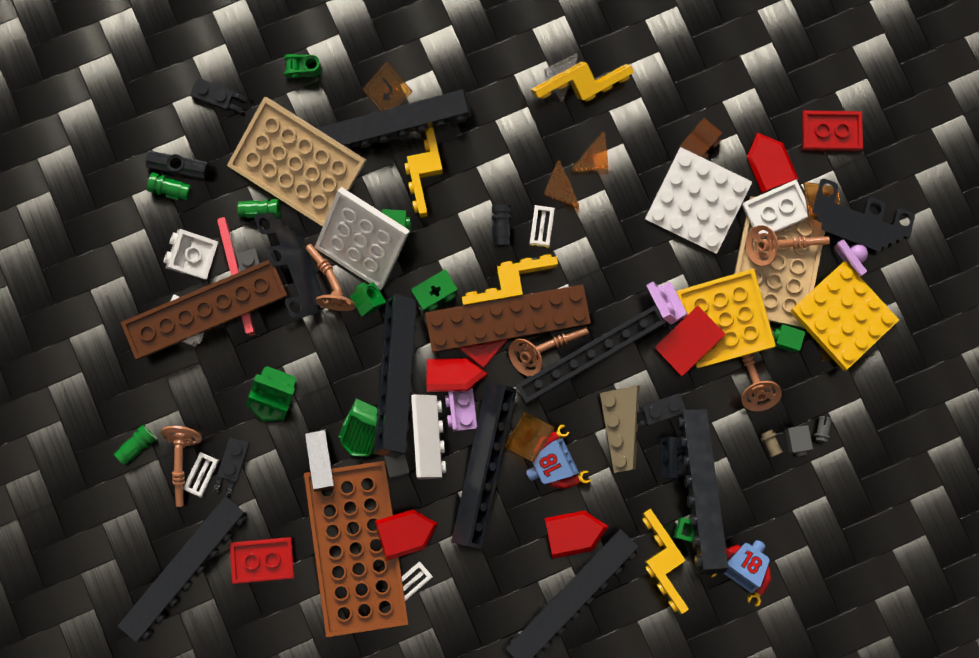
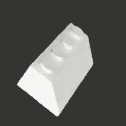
[411,395,446,480]

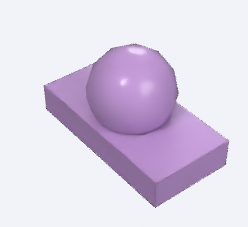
[834,239,868,277]

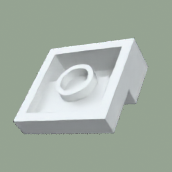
[164,229,218,280]

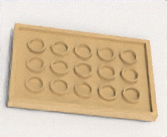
[227,97,366,226]
[734,196,825,329]

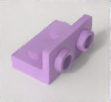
[646,282,688,325]
[445,388,477,432]

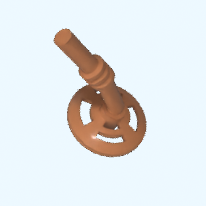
[746,225,830,266]
[305,244,356,311]
[509,327,589,376]
[741,354,782,411]
[160,426,202,507]

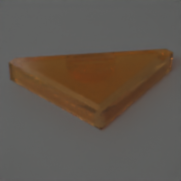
[572,132,609,172]
[544,161,579,208]

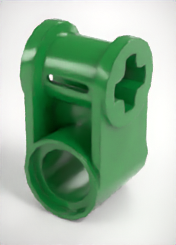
[284,54,322,78]

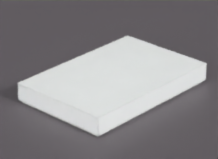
[741,180,813,238]

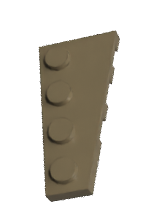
[600,385,640,473]

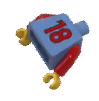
[526,425,591,489]
[711,540,771,607]

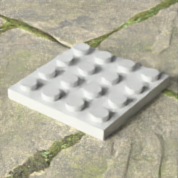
[645,147,752,254]
[314,187,410,290]

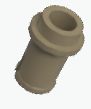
[761,430,783,457]

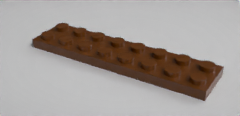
[121,260,288,360]
[425,284,591,353]

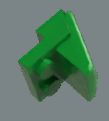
[246,366,296,422]
[338,399,377,456]

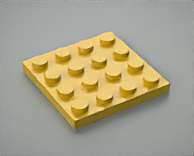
[790,261,899,371]
[676,268,776,369]

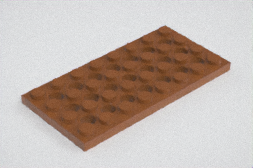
[304,461,409,637]

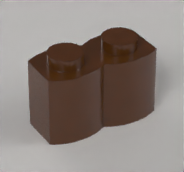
[678,118,722,159]

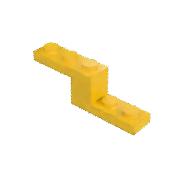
[530,62,634,101]
[404,127,443,218]
[462,254,558,306]
[642,509,689,614]

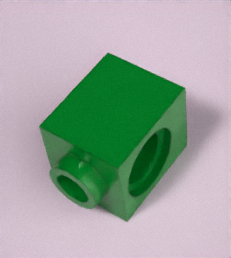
[350,282,386,316]
[773,324,805,353]

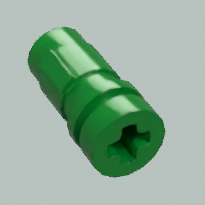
[147,172,191,200]
[238,199,281,219]
[114,424,157,465]

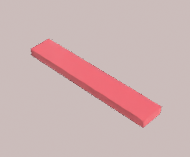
[217,217,256,336]

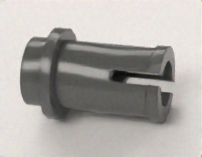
[814,416,832,443]

